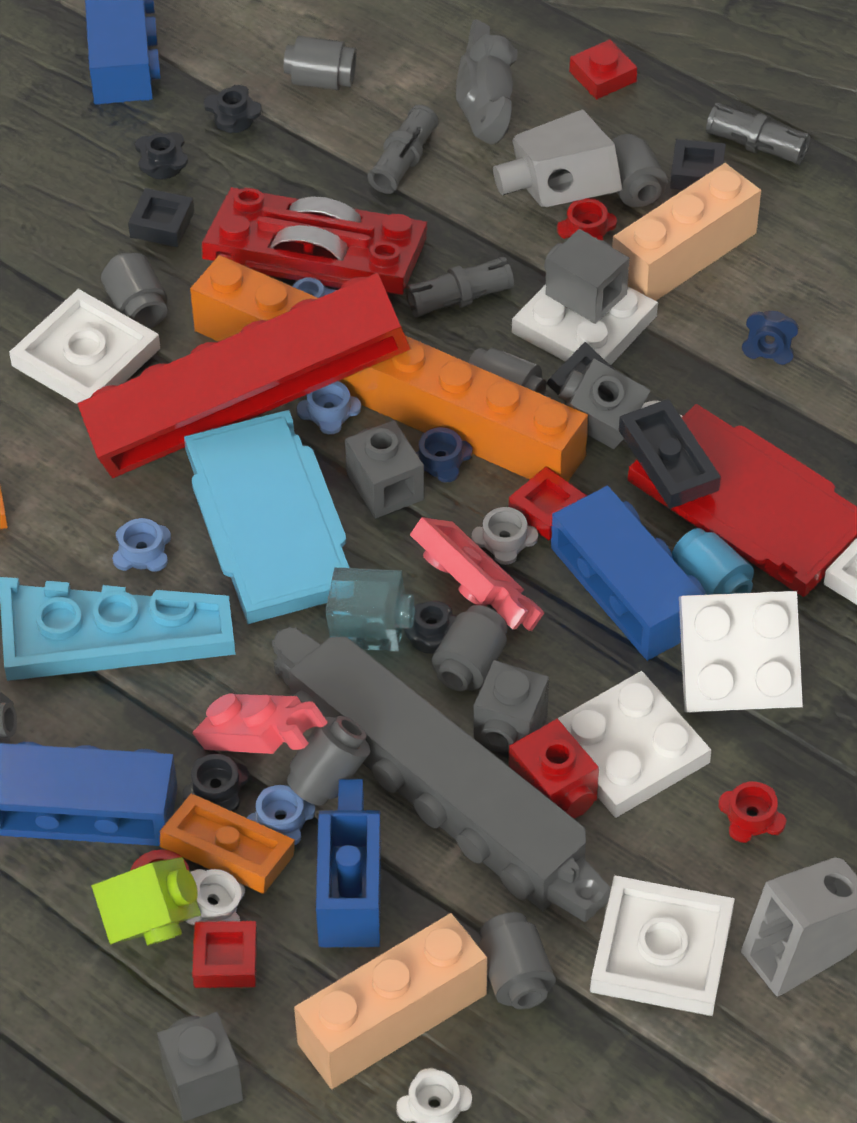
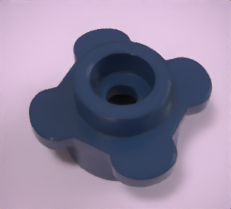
[742,311,799,365]
[415,427,472,483]

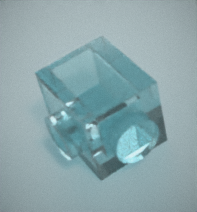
[325,567,414,651]

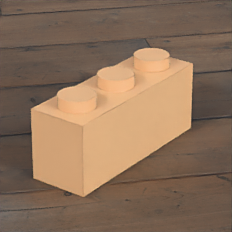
[612,163,761,301]
[294,913,487,1090]

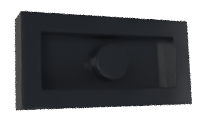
[618,399,721,509]

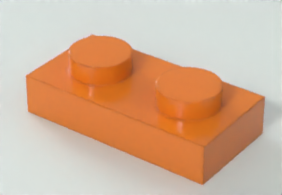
[160,793,295,894]

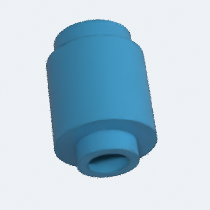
[672,528,754,595]

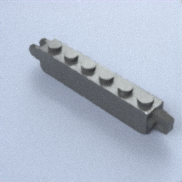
[272,626,611,922]

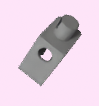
[493,110,622,207]
[741,857,857,997]

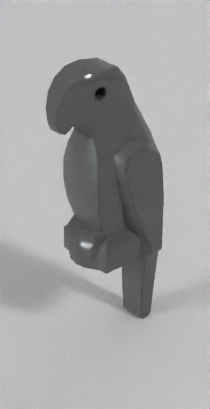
[456,19,518,145]

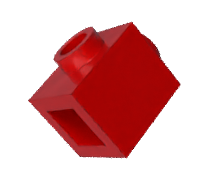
[509,718,599,819]

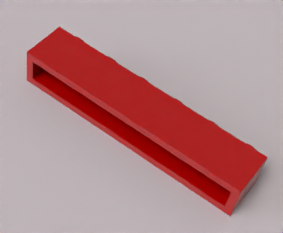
[77,273,411,479]

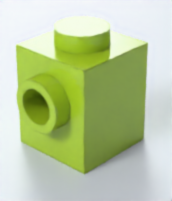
[91,857,201,946]

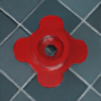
[557,198,617,240]
[718,782,786,843]

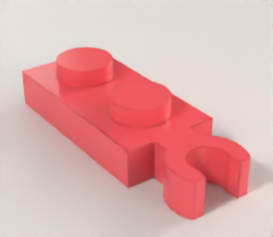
[410,517,544,631]
[192,693,328,754]

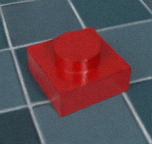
[569,39,637,100]
[508,467,587,540]
[192,921,257,988]

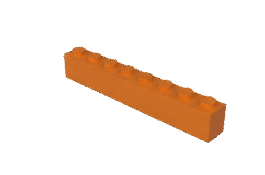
[190,255,588,482]

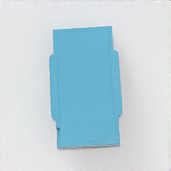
[184,410,355,624]

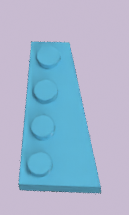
[0,577,236,681]

